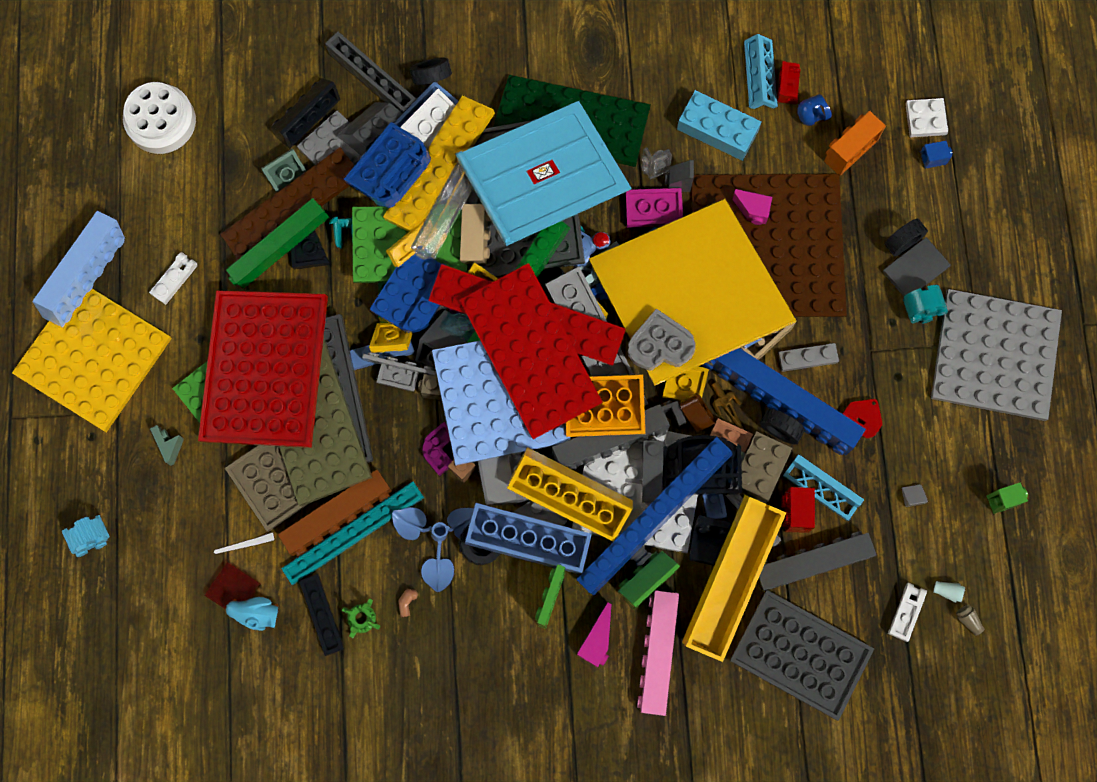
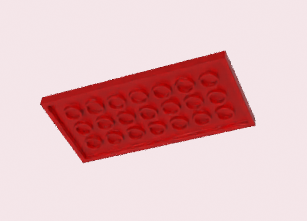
[459,263,603,440]

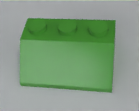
[618,551,680,610]

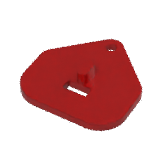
[843,399,883,438]

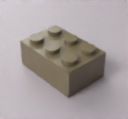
[742,431,792,504]

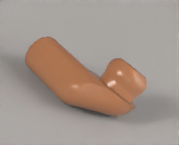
[398,589,418,618]

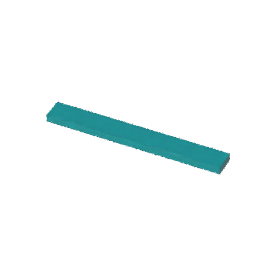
[281,481,424,585]

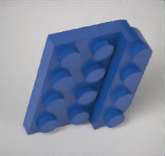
[344,122,431,208]
[370,251,445,333]

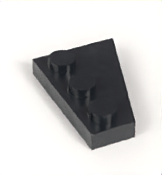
[291,230,330,270]

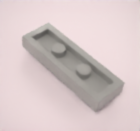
[778,343,839,372]

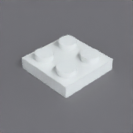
[905,98,948,137]

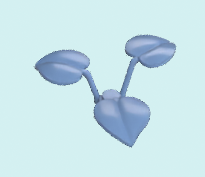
[392,508,473,592]

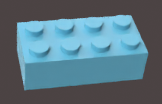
[677,90,761,161]

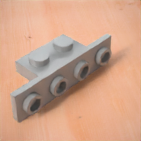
[362,352,437,392]

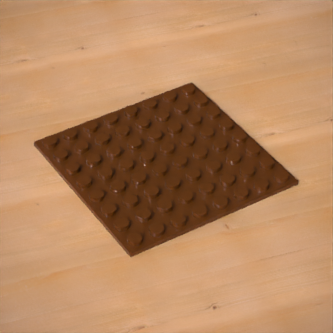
[692,174,847,317]

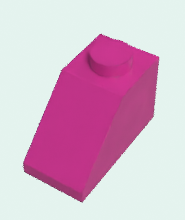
[733,189,772,225]

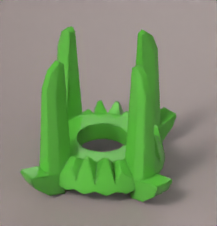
[342,598,380,638]

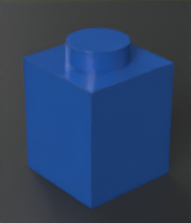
[920,140,952,169]

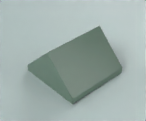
[261,148,306,193]

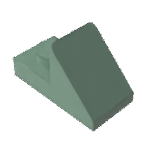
[150,425,184,466]

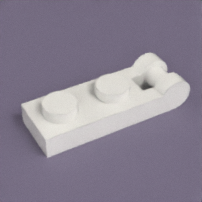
[149,252,197,305]
[888,583,927,642]

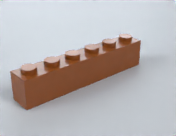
[278,469,392,556]

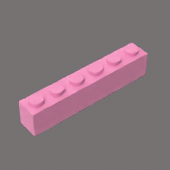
[637,591,679,716]

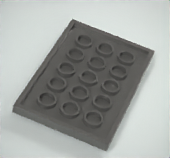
[729,590,874,721]

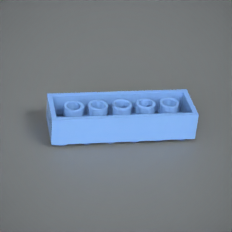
[32,211,125,327]

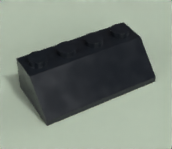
[271,78,341,149]

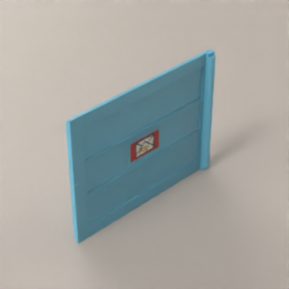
[456,101,631,246]

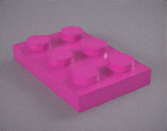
[626,188,683,228]

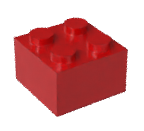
[781,487,815,533]

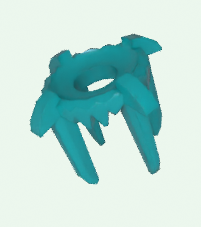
[329,217,353,249]

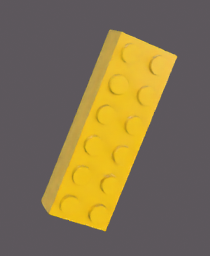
[507,447,633,542]

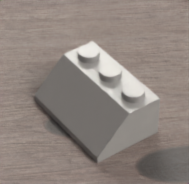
[478,452,529,506]

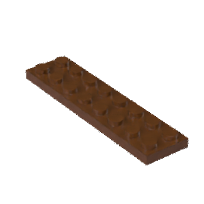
[220,147,354,260]

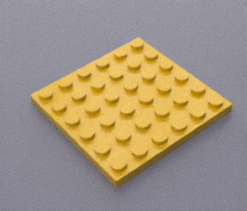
[12,289,172,433]

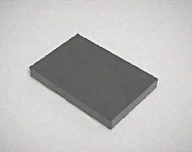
[882,237,951,296]

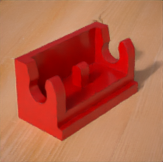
[777,61,800,104]

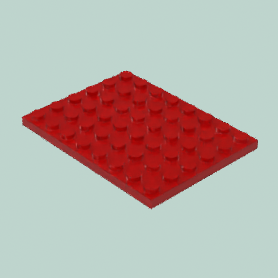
[198,291,328,448]

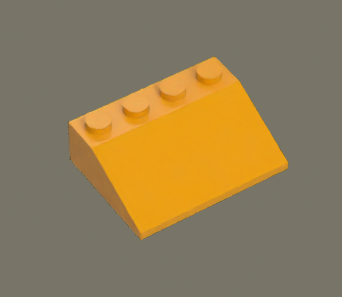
[566,375,645,437]

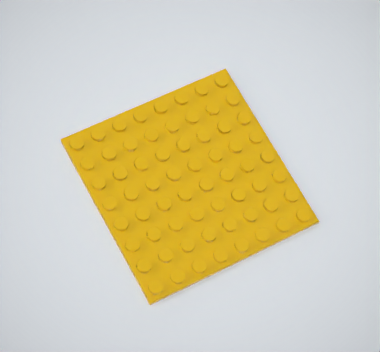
[589,199,796,386]

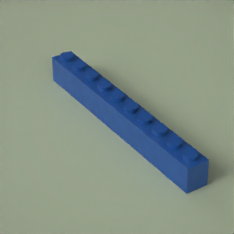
[576,437,733,595]

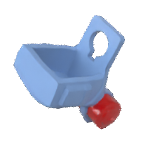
[573,231,611,267]

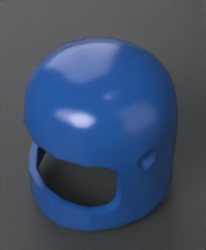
[797,94,832,126]

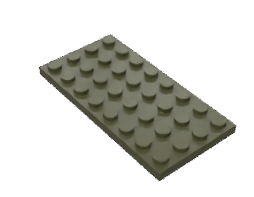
[279,338,372,506]

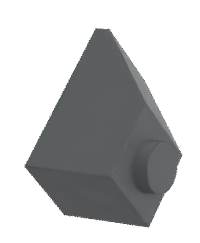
[665,160,694,192]

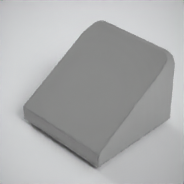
[902,485,928,507]

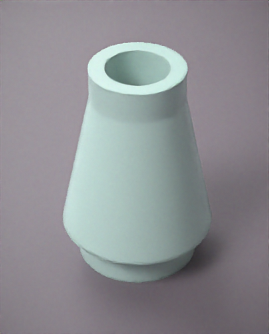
[933,581,965,603]

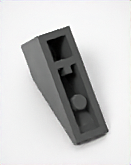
[642,440,663,503]

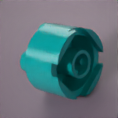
[903,285,948,323]

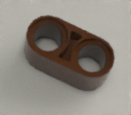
[680,393,716,433]

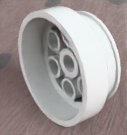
[123,82,196,154]

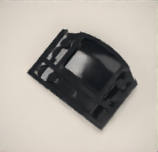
[663,435,742,495]

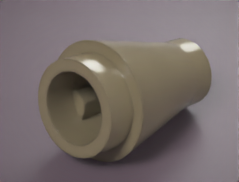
[956,605,985,636]

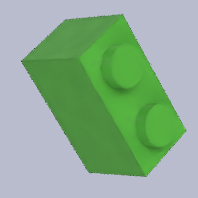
[987,482,1028,514]

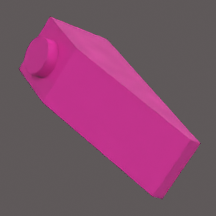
[577,602,611,668]

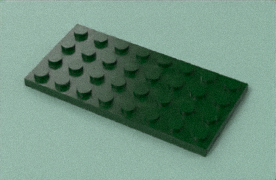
[493,75,651,167]

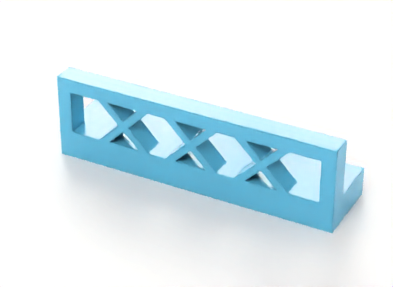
[744,34,778,109]
[783,454,864,521]

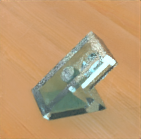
[441,313,474,342]

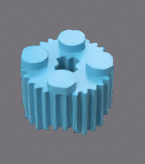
[62,515,110,557]

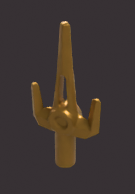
[711,382,744,430]

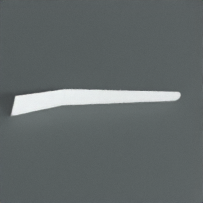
[214,533,274,554]

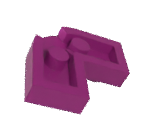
[423,422,452,476]

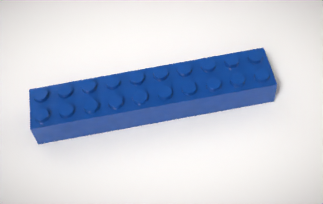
[702,348,866,455]

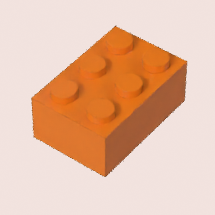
[824,111,886,176]

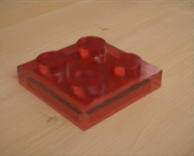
[204,562,261,609]

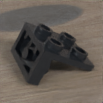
[689,515,732,566]

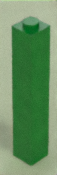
[226,198,330,289]

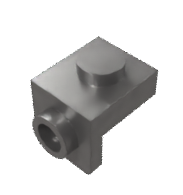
[661,400,687,429]

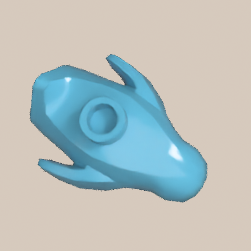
[226,597,279,631]

